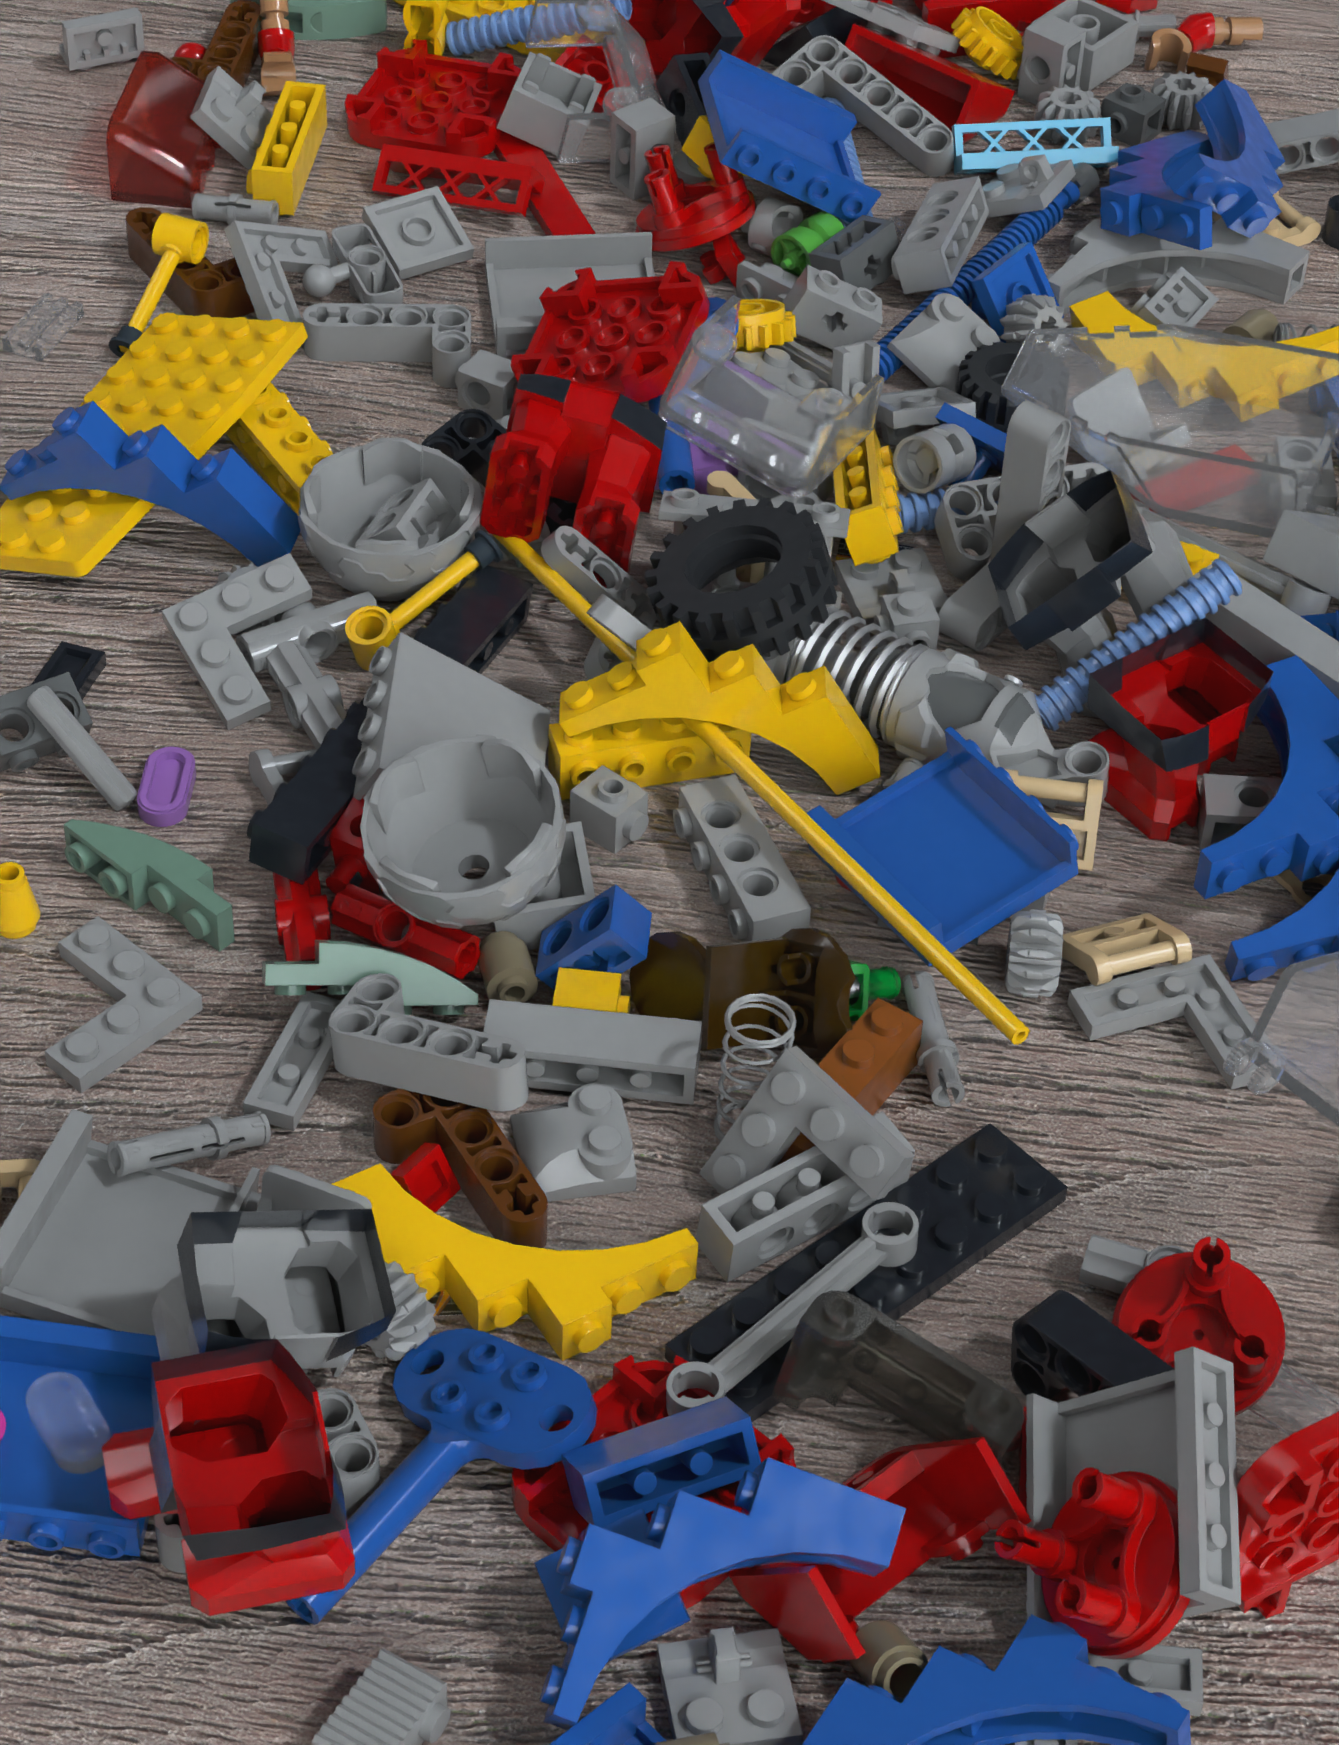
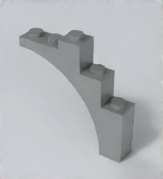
[1047,217,1310,316]

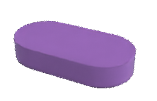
[137,747,196,827]

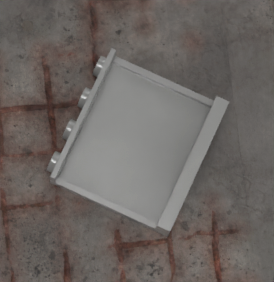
[485,232,655,360]
[352,632,551,801]
[0,1109,261,1336]
[1026,1347,1241,1623]

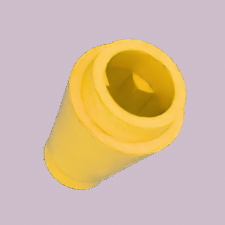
[0,862,41,939]

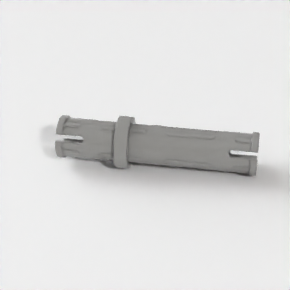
[901,971,965,1107]
[107,1111,271,1177]

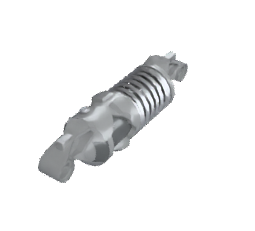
[711,585,1109,809]

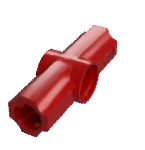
[273,868,331,991]
[330,883,480,980]

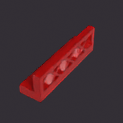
[922,0,1066,58]
[372,144,545,217]

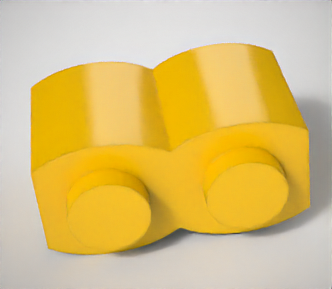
[403,0,449,56]

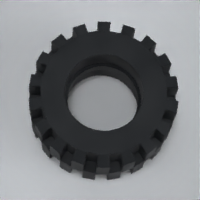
[956,341,1068,434]

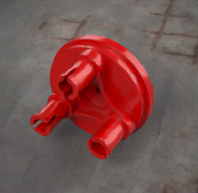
[635,142,757,252]
[1112,1237,1286,1416]
[994,1467,1190,1659]

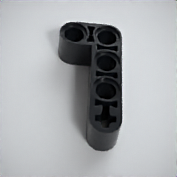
[422,408,578,534]
[1011,1290,1174,1399]

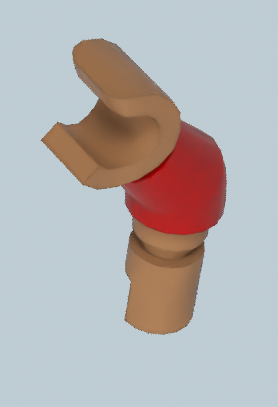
[257,0,296,96]
[1144,12,1263,73]

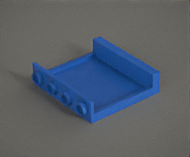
[698,49,881,223]
[807,726,1079,967]
[0,1315,160,1559]

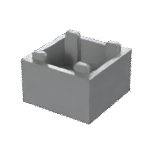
[497,52,602,161]

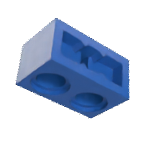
[535,884,652,991]

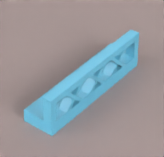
[952,117,1119,175]

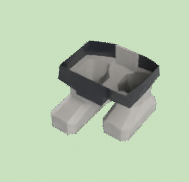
[988,470,1194,718]
[151,1209,396,1426]

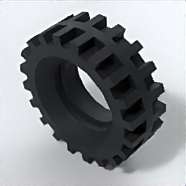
[645,498,838,662]

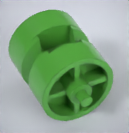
[771,211,845,277]

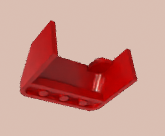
[728,1437,1032,1663]

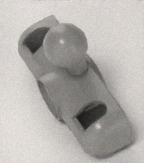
[303,223,403,304]

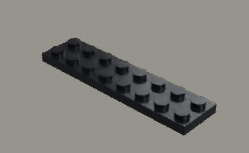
[665,1123,1068,1422]

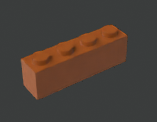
[777,998,923,1165]

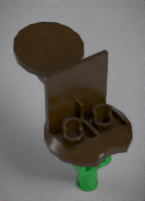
[629,928,901,1058]

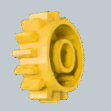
[951,6,1023,80]
[727,299,796,353]

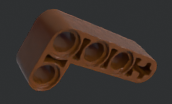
[159,0,262,112]
[125,207,255,318]
[372,1089,548,1248]

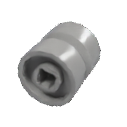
[893,423,976,493]

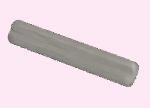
[26,686,137,811]

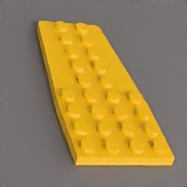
[0,312,308,577]

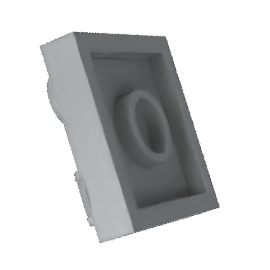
[190,65,273,170]
[982,154,1076,218]
[362,186,474,280]
[877,387,976,445]
[835,548,948,625]
[656,1627,803,1745]

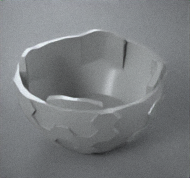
[298,438,483,602]
[360,735,566,929]

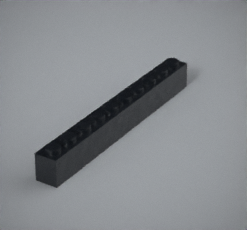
[247,565,533,885]

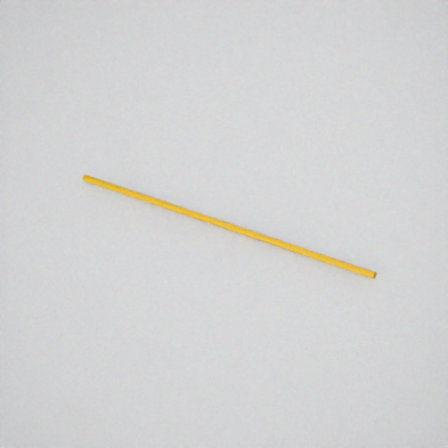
[482,500,1030,1045]

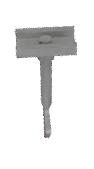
[726,333,880,435]

